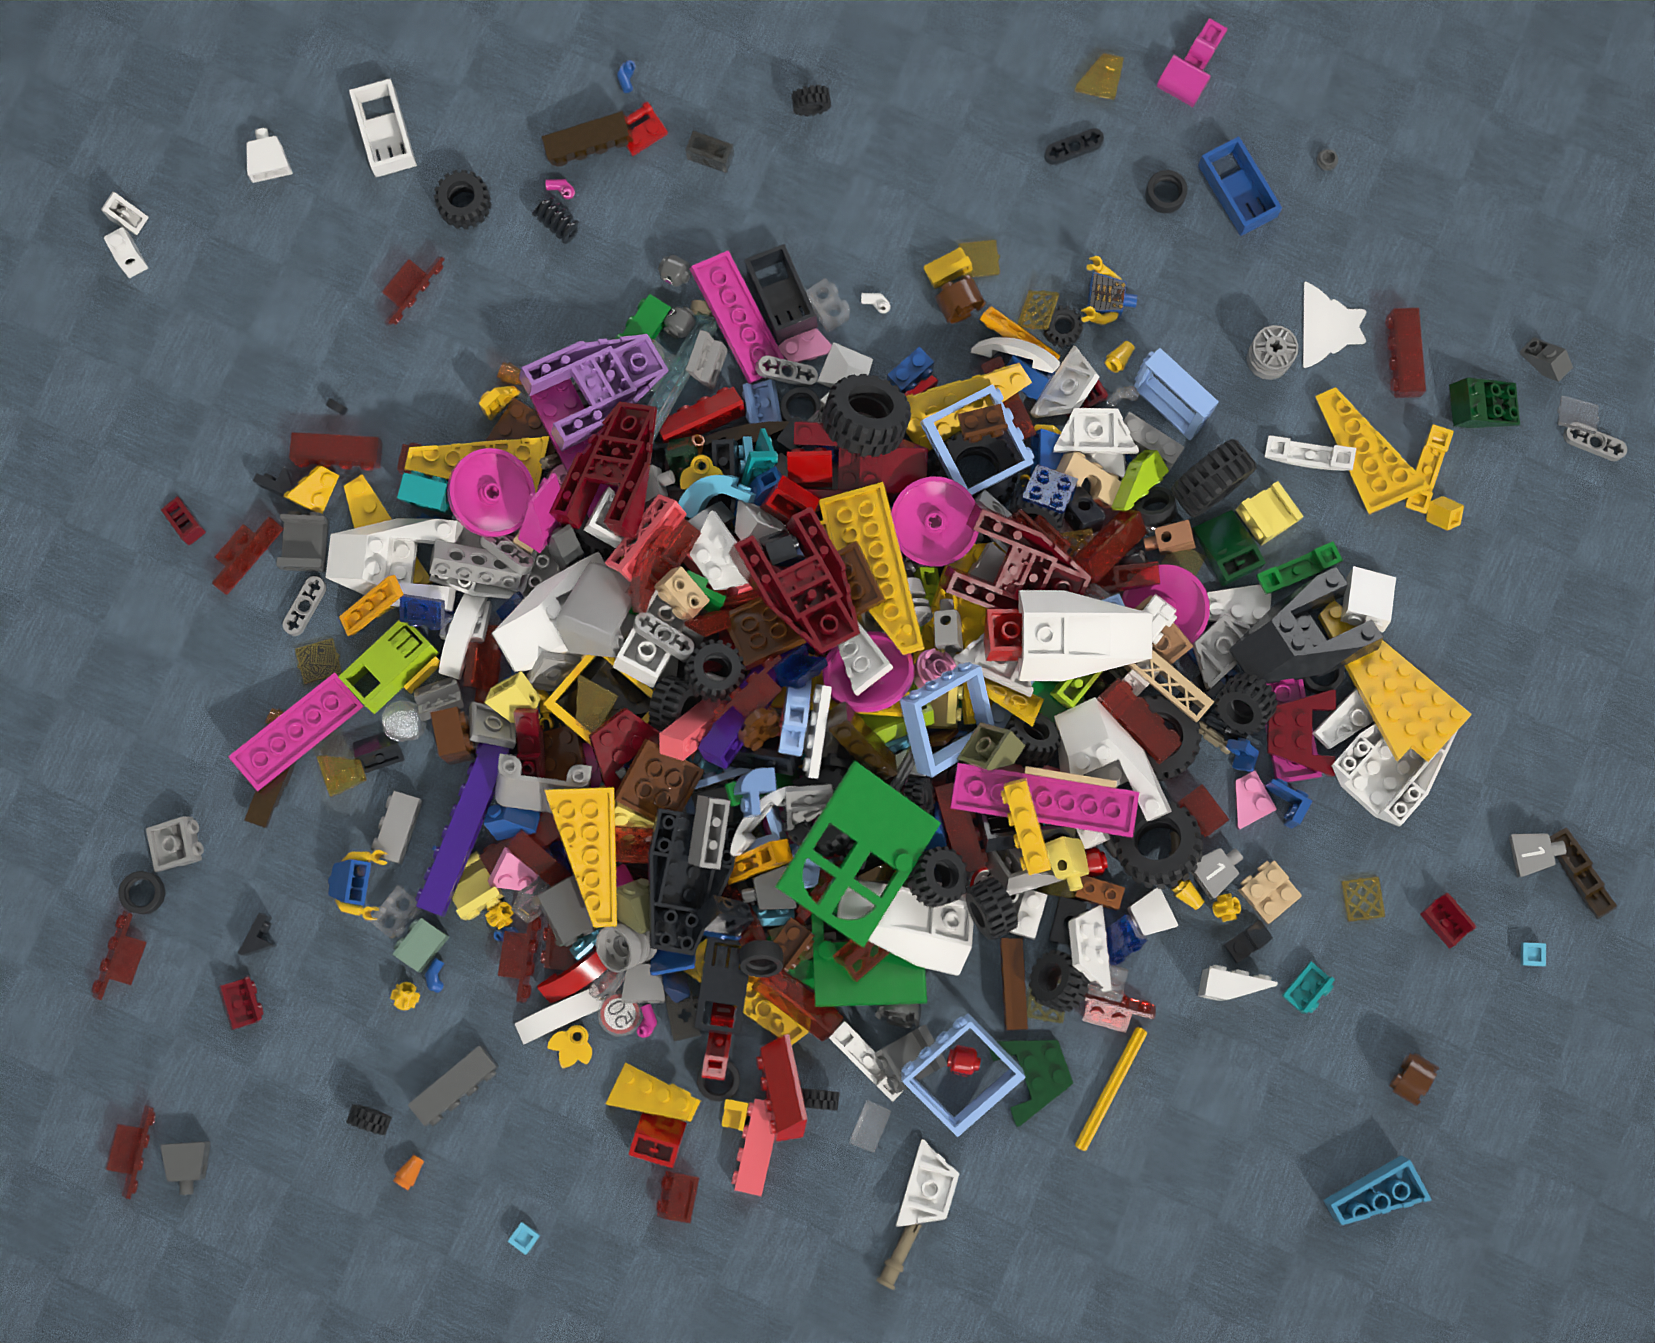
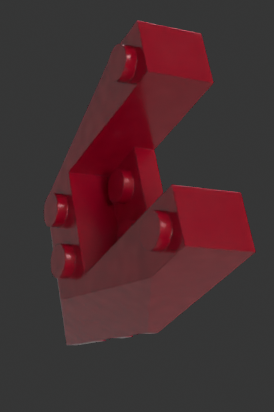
[549,402,657,539]
[794,421,928,512]
[939,503,1091,609]
[729,507,860,654]

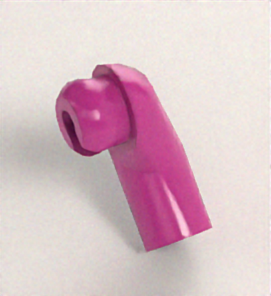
[546,179,575,199]
[637,1003,657,1038]

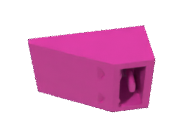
[518,472,561,553]

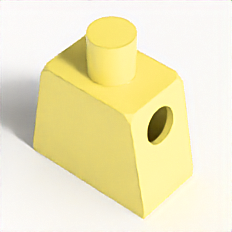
[485,671,541,723]
[1045,836,1089,891]

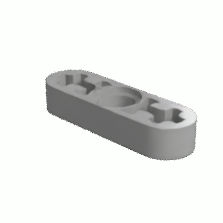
[755,356,818,387]
[1563,423,1627,461]
[479,536,534,575]
[283,576,326,636]
[633,612,694,660]

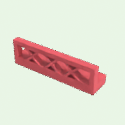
[605,494,687,583]

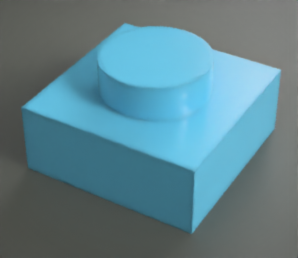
[1521,942,1546,967]
[508,1222,541,1255]

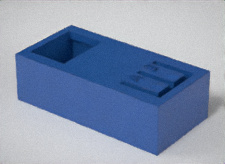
[1198,136,1282,236]

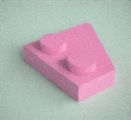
[778,328,832,363]
[1234,771,1277,830]
[488,847,539,892]

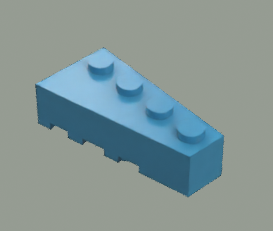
[1323,1155,1432,1225]

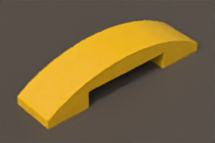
[1405,424,1454,514]

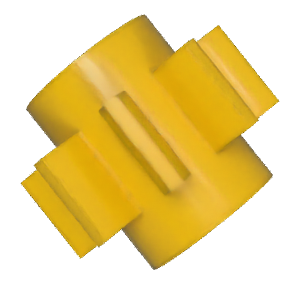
[1213,893,1241,922]
[485,900,514,929]
[390,982,420,1010]

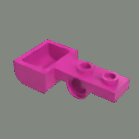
[1157,18,1228,107]

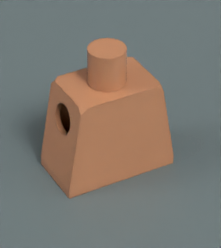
[1143,520,1196,555]

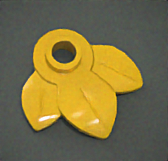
[680,455,723,489]
[547,1025,592,1068]

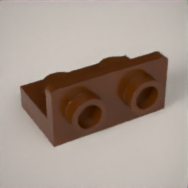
[957,404,1008,443]
[772,917,814,972]

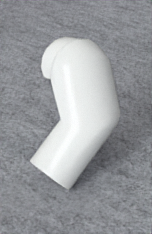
[861,293,890,314]

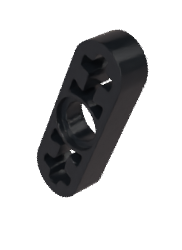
[1045,128,1104,165]

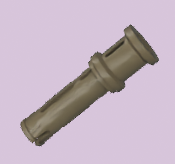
[875,1224,922,1290]

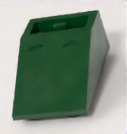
[1449,377,1520,428]
[1192,510,1266,586]

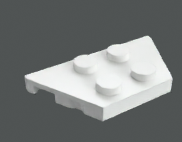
[1030,346,1099,418]
[1053,408,1139,454]
[689,511,748,591]
[953,633,1033,697]
[1068,905,1112,992]
[896,1139,959,1227]

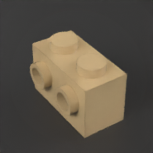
[654,566,710,621]

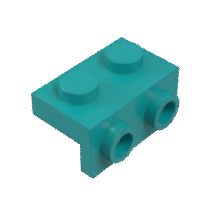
[1281,961,1335,1014]

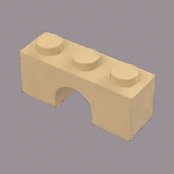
[1053,451,1121,508]

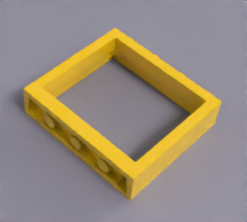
[544,655,656,745]

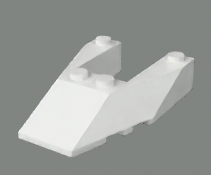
[326,518,463,612]
[492,552,636,672]
[1054,697,1172,849]

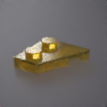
[1075,53,1124,100]
[576,675,618,733]
[317,755,367,797]

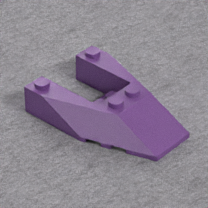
[519,334,669,452]

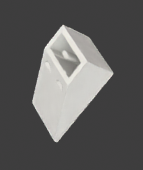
[980,875,1047,940]
[1198,965,1278,1001]

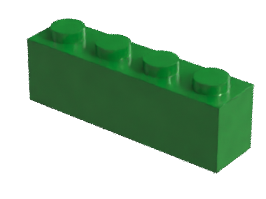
[615,294,672,343]

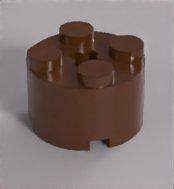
[935,275,986,324]
[1389,1053,1440,1106]

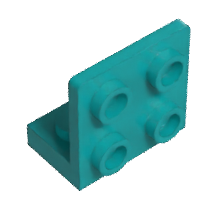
[741,428,778,486]

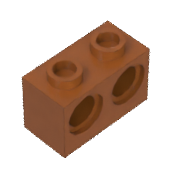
[1073,875,1125,911]

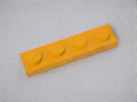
[980,306,1061,360]
[339,575,404,636]

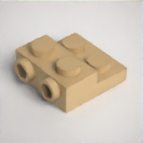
[1238,861,1302,925]

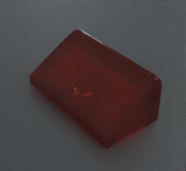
[684,610,731,636]

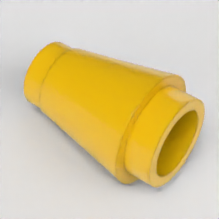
[1105,341,1135,373]
[1171,879,1204,910]

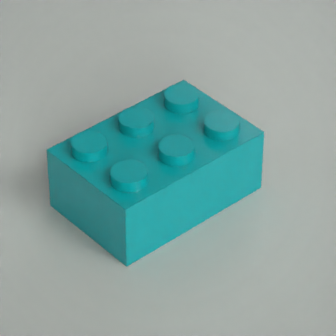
[397,470,453,516]

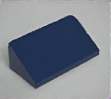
[662,970,690,1003]

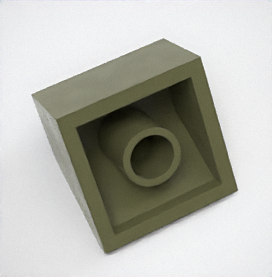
[957,722,1025,770]
[616,878,650,934]

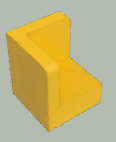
[1426,496,1464,531]
[722,1099,749,1131]

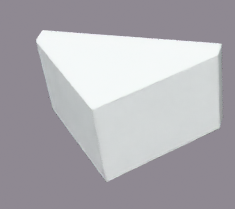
[101,192,149,235]

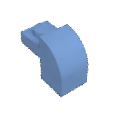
[734,768,776,818]

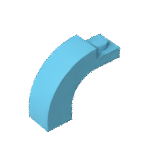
[678,475,757,518]

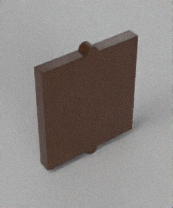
[927,728,959,747]

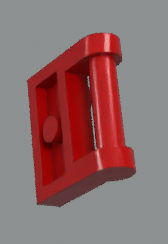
[626,101,668,156]

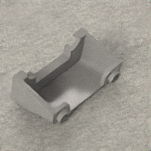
[556,562,652,658]
[495,754,592,813]

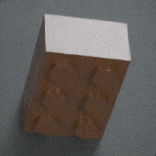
[430,706,476,765]

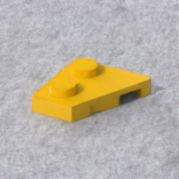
[479,386,521,421]
[283,466,339,514]

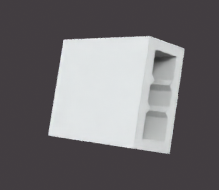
[1341,566,1396,632]

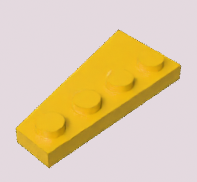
[606,1063,701,1122]

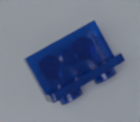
[773,644,828,689]
[1105,914,1148,965]

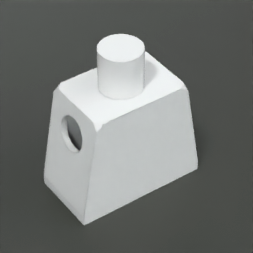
[247,128,293,183]
[104,227,148,278]
[1120,888,1179,937]

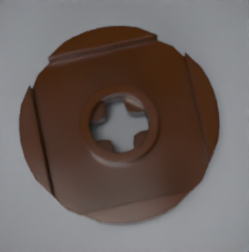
[738,707,781,751]

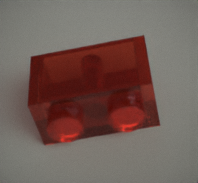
[1178,784,1230,837]

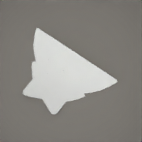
[1303,282,1366,368]

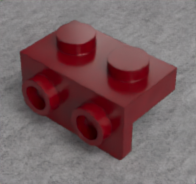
[1420,893,1477,949]
[218,976,263,1030]

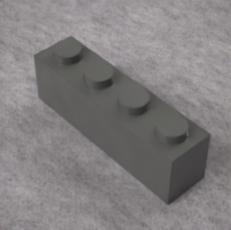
[408,1046,499,1127]

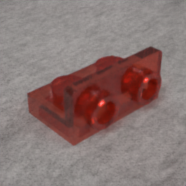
[541,923,575,970]
[656,1171,699,1223]

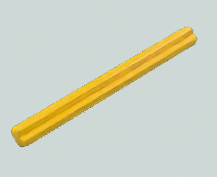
[1075,1027,1147,1151]

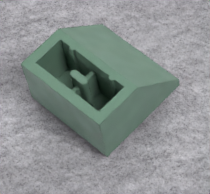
[393,918,449,973]

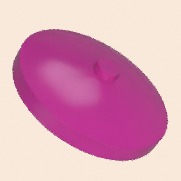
[447,448,535,537]
[891,477,979,567]
[1122,564,1210,644]
[823,632,914,712]

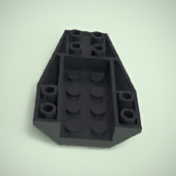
[648,808,740,955]

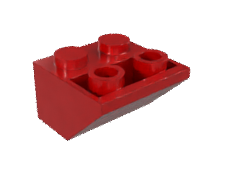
[787,448,832,488]
[760,475,820,525]
[628,1112,687,1168]

